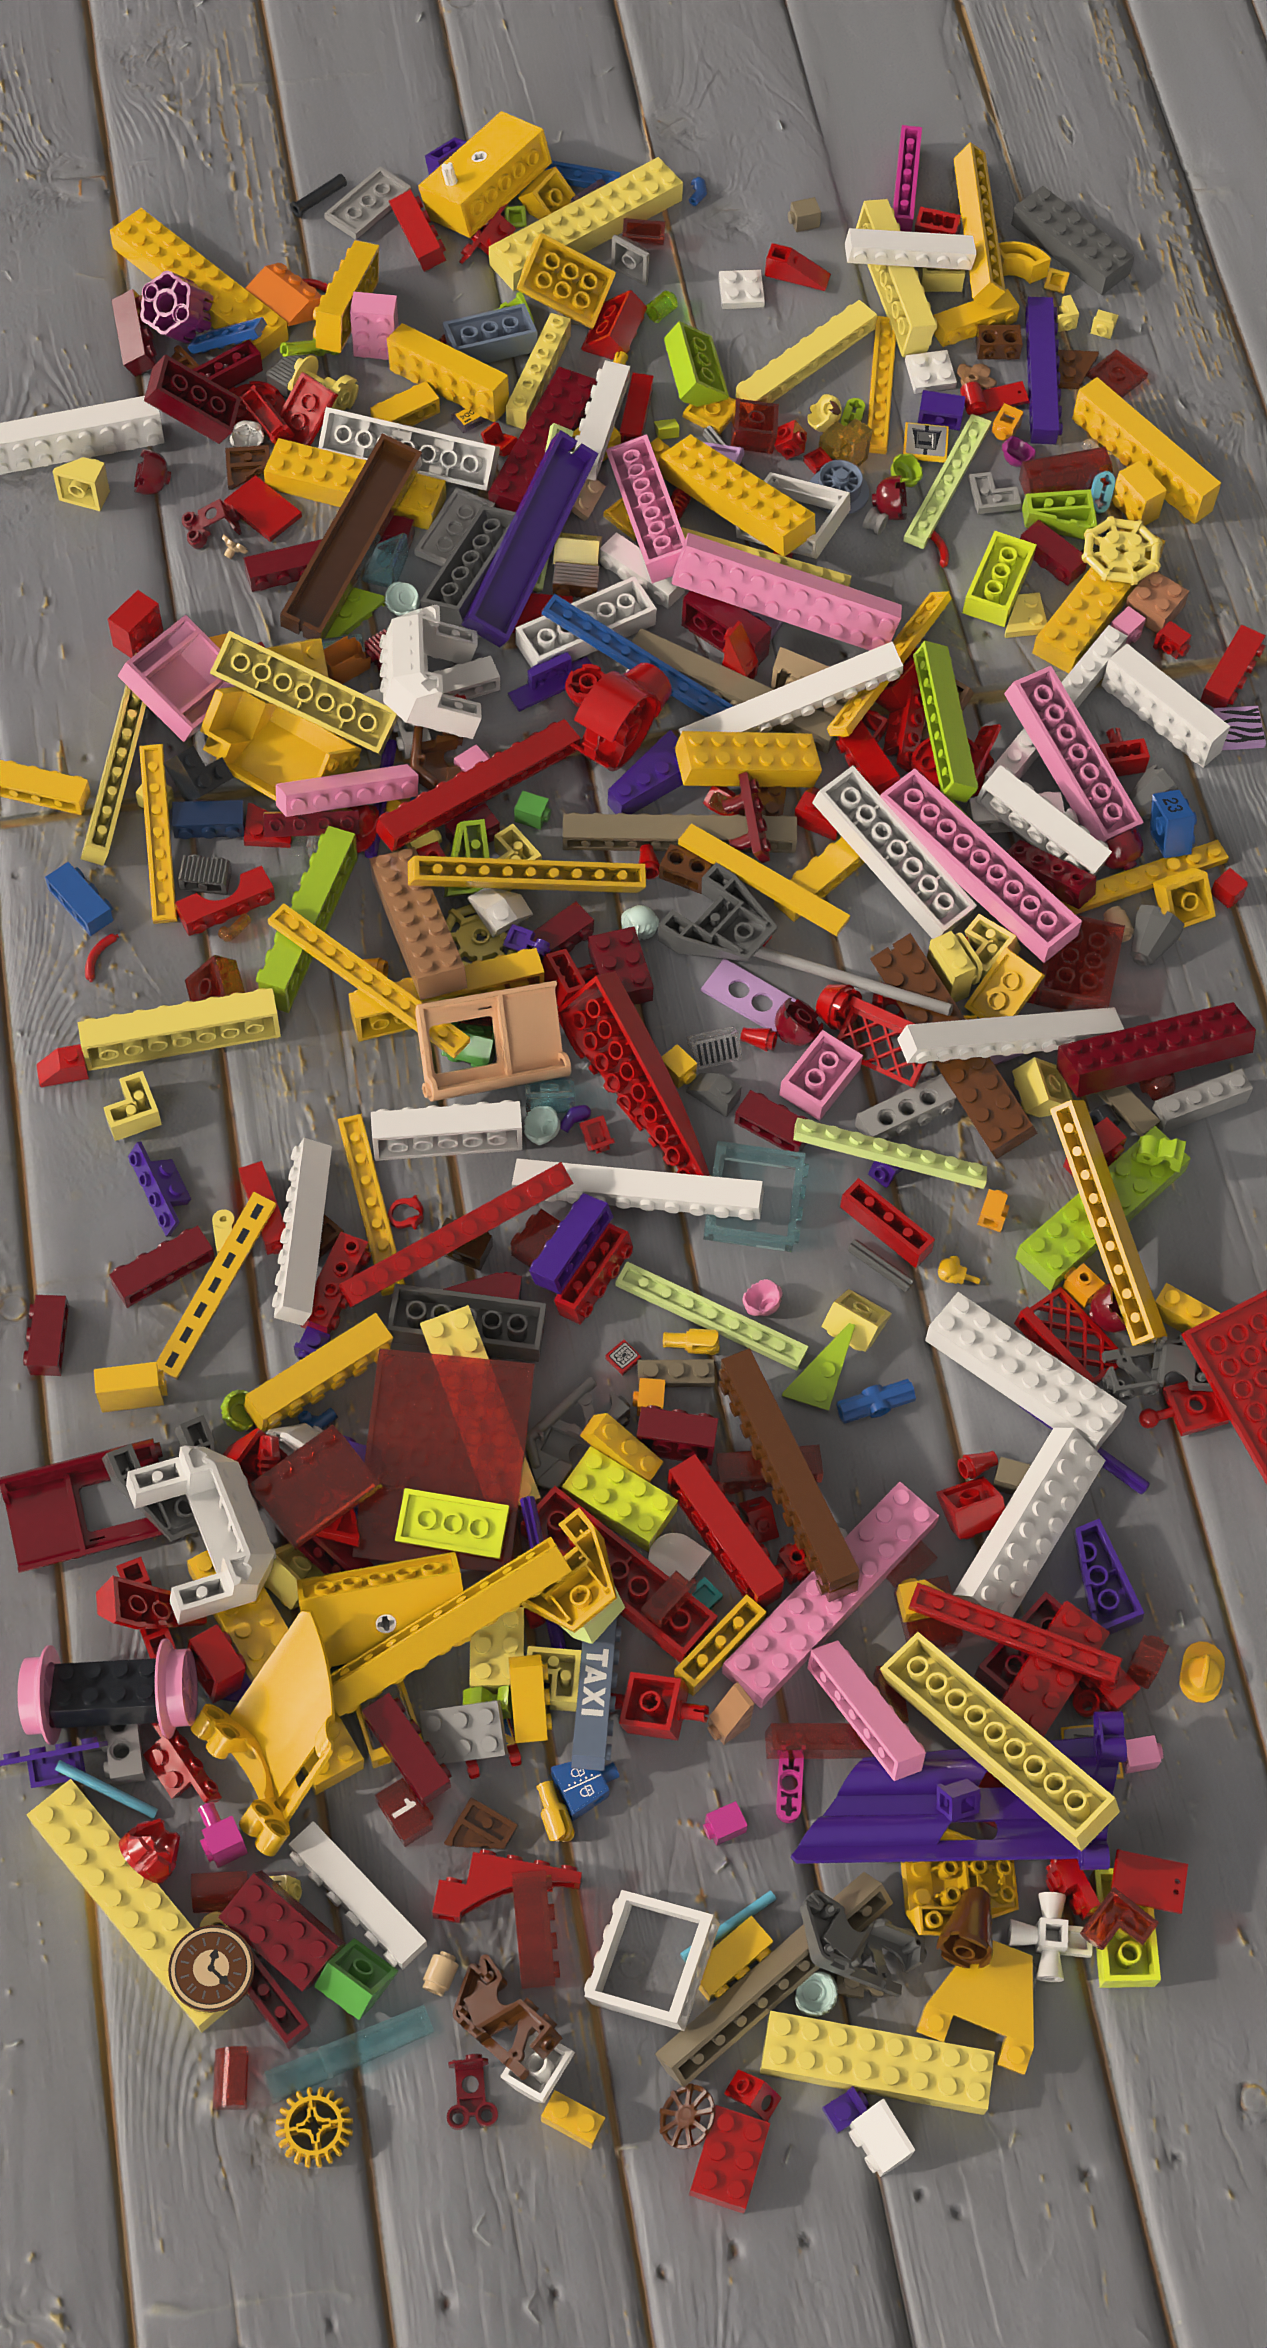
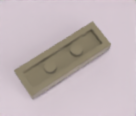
[637,1359,715,1387]

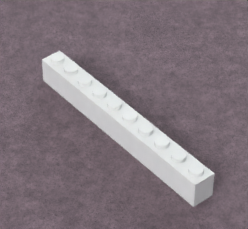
[983,625,1128,785]
[679,642,903,735]
[898,1007,1124,1064]
[512,1159,764,1220]

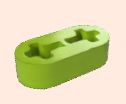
[840,398,865,436]

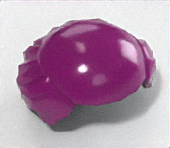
[1002,436,1036,467]

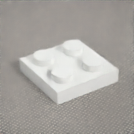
[719,270,765,309]
[905,350,957,394]

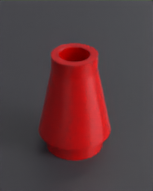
[638,844,660,880]
[740,1027,778,1052]
[958,1451,998,1479]

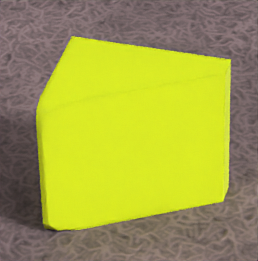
[654,418,680,440]

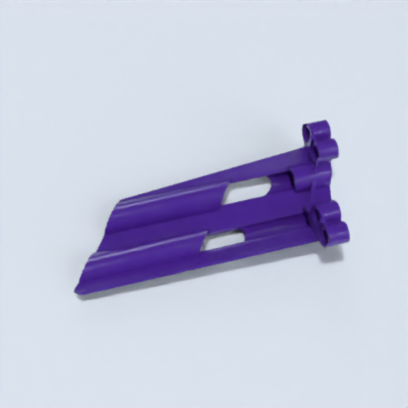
[790,1711,1127,1870]

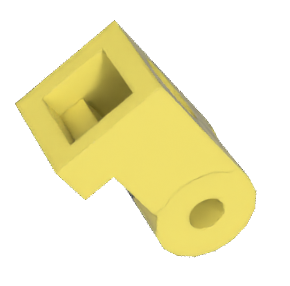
[212,1210,235,1255]

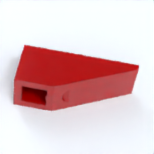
[765,243,831,291]
[722,621,759,680]

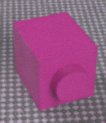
[703,1801,748,1846]

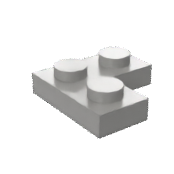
[969,472,1022,514]

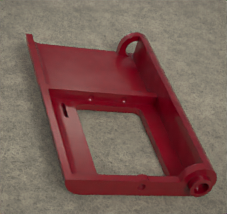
[0,1438,164,1573]

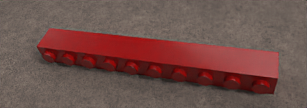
[376,718,581,852]
[338,1162,574,1308]

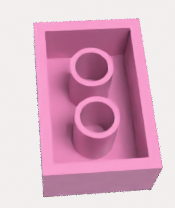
[350,292,399,360]
[779,1030,863,1121]

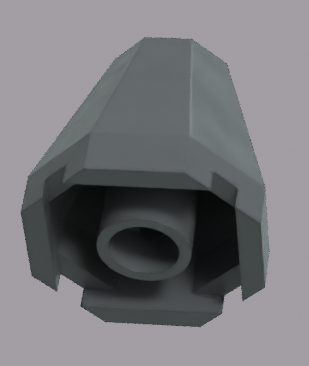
[1128,764,1178,820]
[1130,905,1185,966]

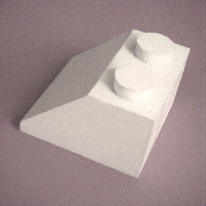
[500,2031,575,2103]
[849,2099,915,2177]

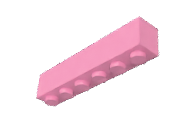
[276,764,418,817]
[807,1640,926,1781]

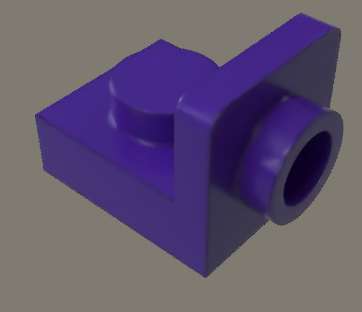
[868,1161,904,1188]
[294,1326,331,1360]
[822,2086,869,2134]

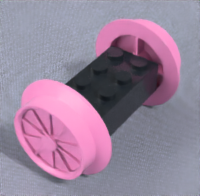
[18,1639,198,1745]

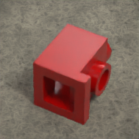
[1153,621,1192,659]

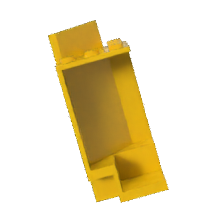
[200,687,362,810]

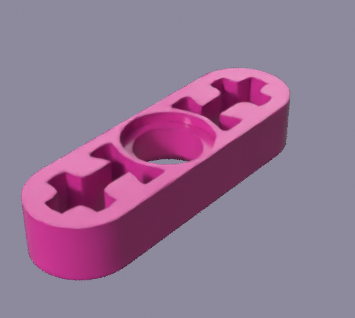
[776,1743,804,1823]

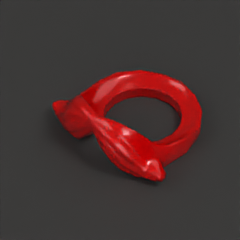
[387,1195,424,1230]

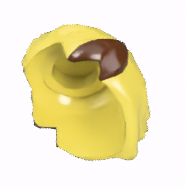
[808,394,842,433]

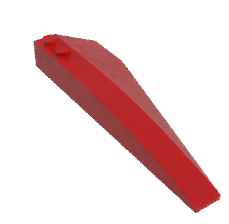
[557,971,710,1176]

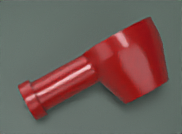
[1072,1684,1100,1719]

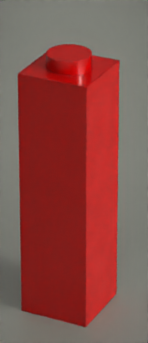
[620,372,654,444]
[238,1161,286,1255]

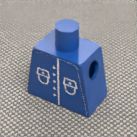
[551,1761,620,1821]

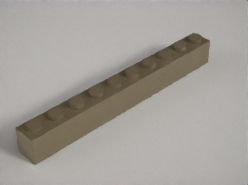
[632,628,838,754]
[563,812,797,853]
[655,1872,893,2088]

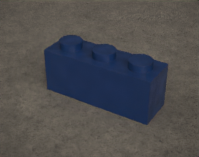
[172,800,245,839]

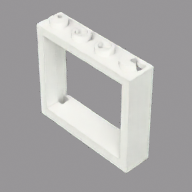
[736,472,851,559]
[584,1890,720,2031]

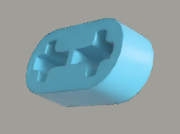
[1091,471,1116,514]

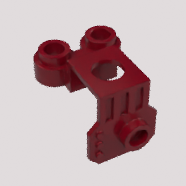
[182,499,242,549]
[447,2054,498,2130]

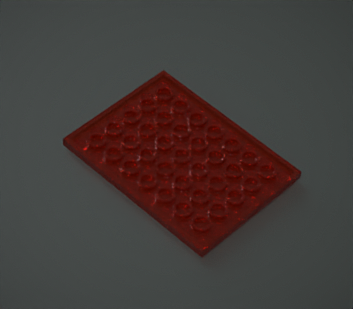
[352,1348,535,1572]

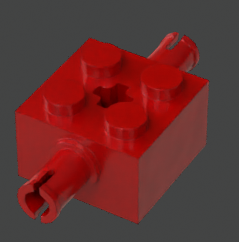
[610,1672,709,1741]

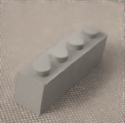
[1152,1069,1253,1133]

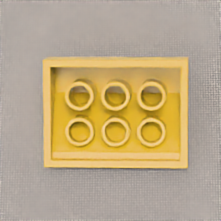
[516,232,616,329]

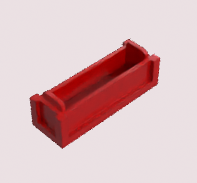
[240,385,295,445]

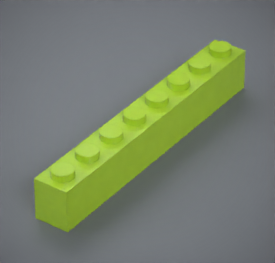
[913,640,978,803]

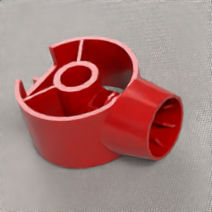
[570,663,672,771]

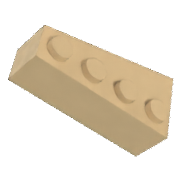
[771,647,849,709]

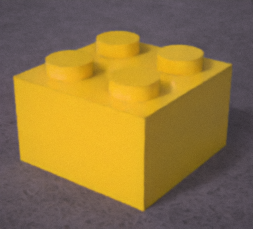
[1111,461,1167,526]

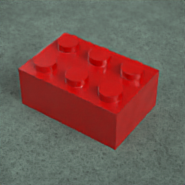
[689,2105,771,2214]

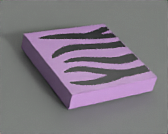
[1212,706,1266,750]

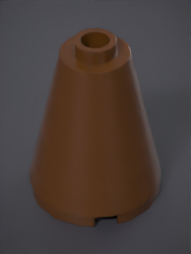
[936,1886,993,1968]

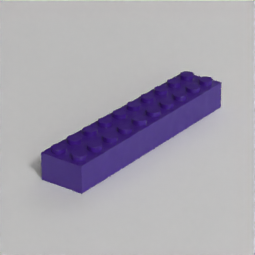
[461,430,599,648]

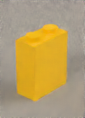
[94,1362,168,1413]

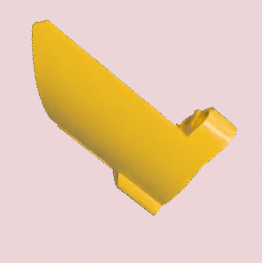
[190,1610,335,1857]

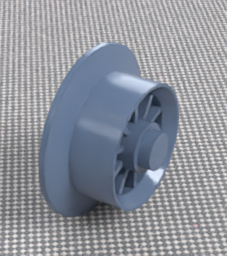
[810,460,869,515]

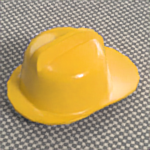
[1179,1641,1225,1703]

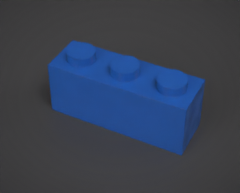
[45,862,114,936]

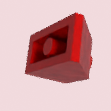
[36,1044,89,1087]

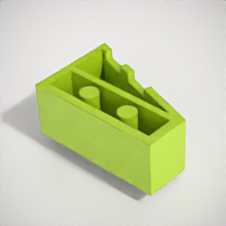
[1022,489,1097,540]
[443,819,490,898]

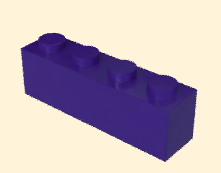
[529,1193,613,1294]

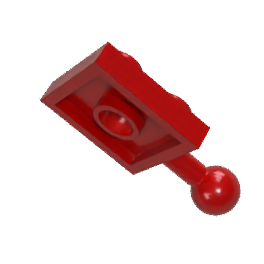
[1138,1381,1230,1436]

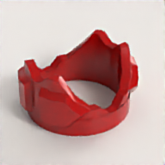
[119,1819,180,1884]

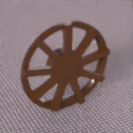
[659,2083,715,2149]

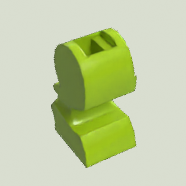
[1136,1135,1186,1172]
[462,1685,512,1719]

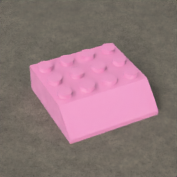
[118,615,236,742]

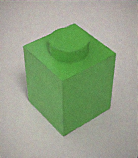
[514,790,551,830]

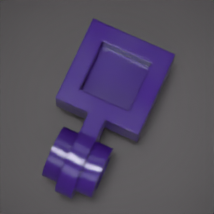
[503,924,551,958]

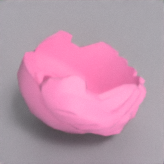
[743,1279,783,1317]

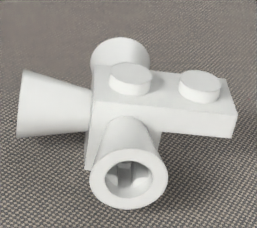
[1008,1892,1093,1982]

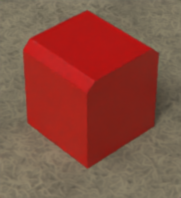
[1211,868,1248,908]

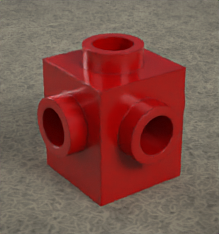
[774,420,807,460]
[776,1543,810,1585]

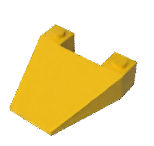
[521,1508,617,1633]
[915,1940,1034,2075]

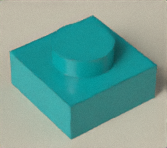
[689,1577,723,1610]

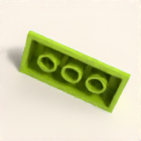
[664,321,729,407]

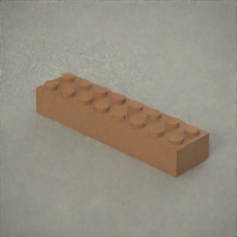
[369,847,468,1000]

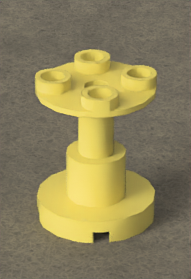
[288,355,359,411]

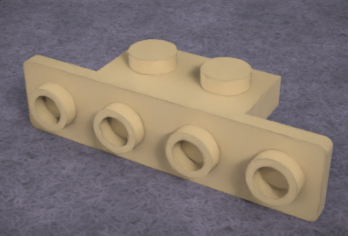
[571,479,606,521]

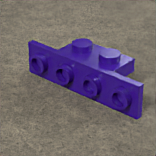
[508,652,592,712]
[128,1141,191,1237]
[0,1737,108,1788]

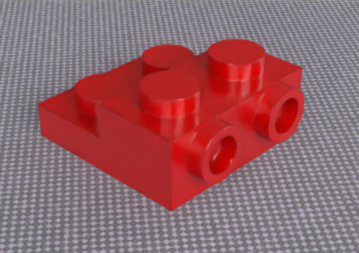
[1046,1859,1100,1921]

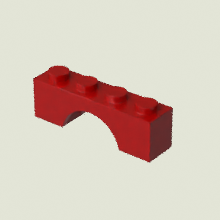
[175,865,275,936]
[116,1557,176,1659]

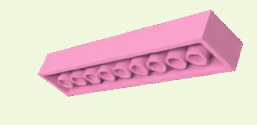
[672,533,902,651]
[880,768,1082,963]
[722,1482,939,1708]

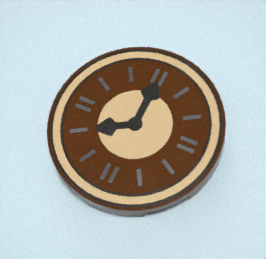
[168,1925,254,2013]

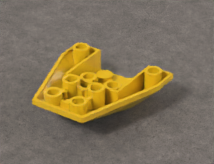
[901,1828,1019,1936]

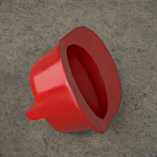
[346,805,379,853]

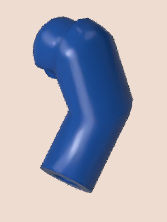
[689,177,707,206]
[298,1407,338,1429]

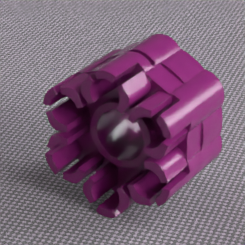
[140,271,213,344]

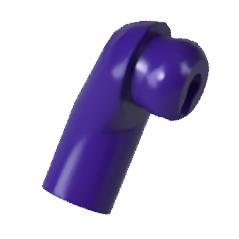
[560,1105,591,1133]

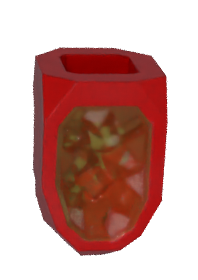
[703,786,741,816]

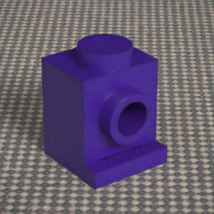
[936,1778,981,1822]

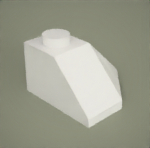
[468,888,533,938]
[266,1423,328,1464]

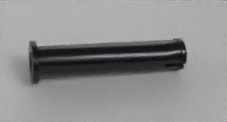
[290,174,347,218]

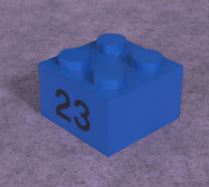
[1150,790,1197,858]

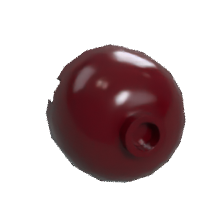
[134,449,171,495]
[872,475,907,520]
[1104,828,1144,871]
[775,998,824,1046]
[1089,1283,1127,1333]

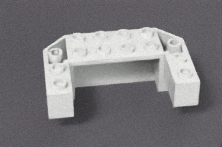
[379,605,482,739]
[126,1445,276,1625]

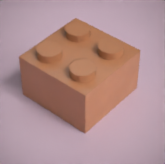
[1124,572,1189,633]

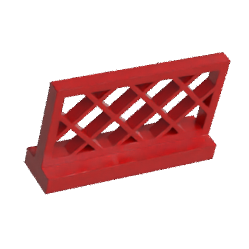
[837,996,927,1088]
[1014,1286,1120,1385]

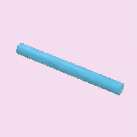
[55,1760,158,1819]
[680,1890,776,1963]

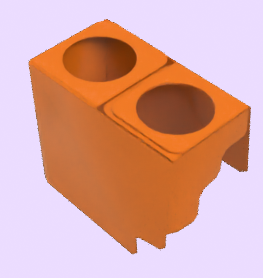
[324,636,371,684]

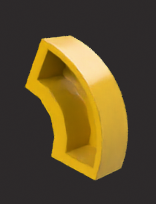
[999,241,1051,284]

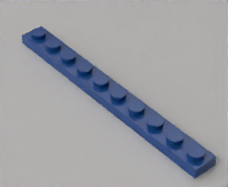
[542,594,733,717]

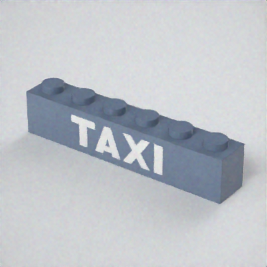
[571,1617,621,1771]

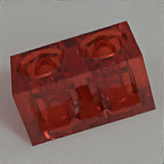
[1126,1635,1169,1689]

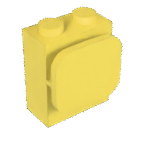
[927,931,983,1003]

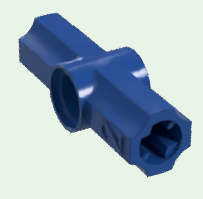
[836,1379,916,1424]

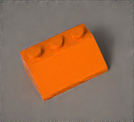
[245,263,322,327]

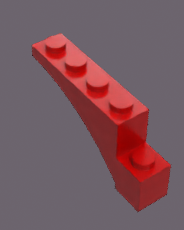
[432,1850,582,1923]

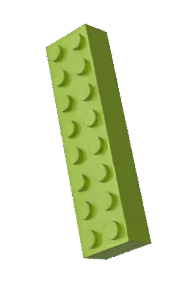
[256,826,358,1013]
[1015,1126,1191,1291]

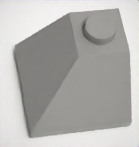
[611,235,649,286]

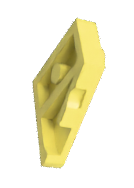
[1005,592,1047,638]

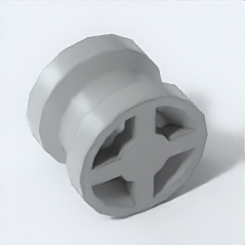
[863,508,888,535]

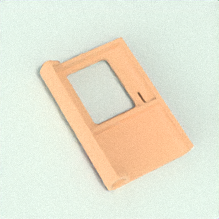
[416,981,571,1102]

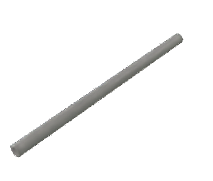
[754,946,953,1016]

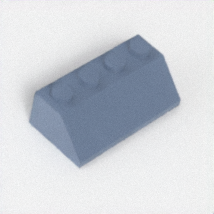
[442,303,538,364]

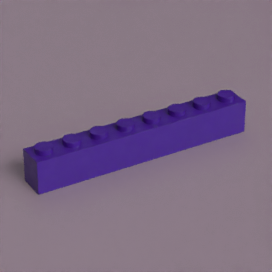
[1025,296,1063,445]

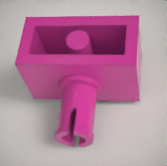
[198,1802,248,1868]

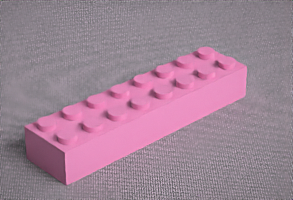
[606,435,685,583]
[1004,666,1144,845]

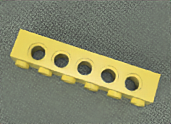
[506,313,571,429]

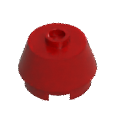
[565,664,606,708]
[816,984,862,1030]

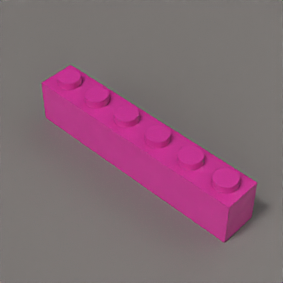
[893,125,922,232]

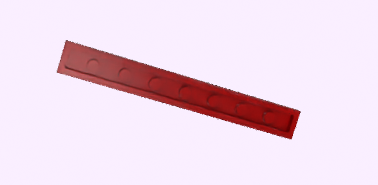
[908,1582,1123,1685]

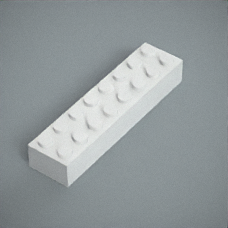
[0,396,165,475]
[318,407,500,491]
[812,766,977,939]
[925,1292,1127,1451]
[953,1428,1106,1617]

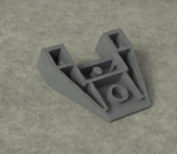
[658,862,777,961]
[102,1415,215,1541]

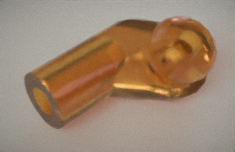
[218,913,251,942]

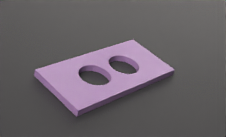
[701,959,796,1033]

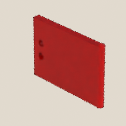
[1109,1849,1188,1914]

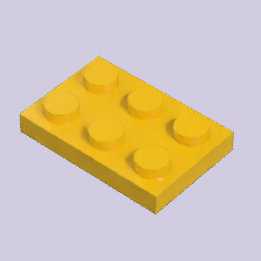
[964,947,1045,1019]

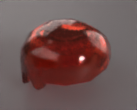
[1138,1073,1176,1101]

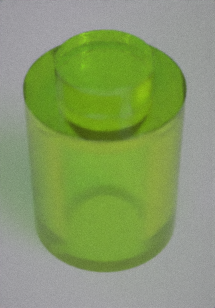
[646,290,678,323]

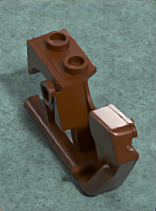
[409,725,463,790]
[453,1954,563,2080]

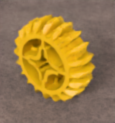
[275,2087,353,2168]

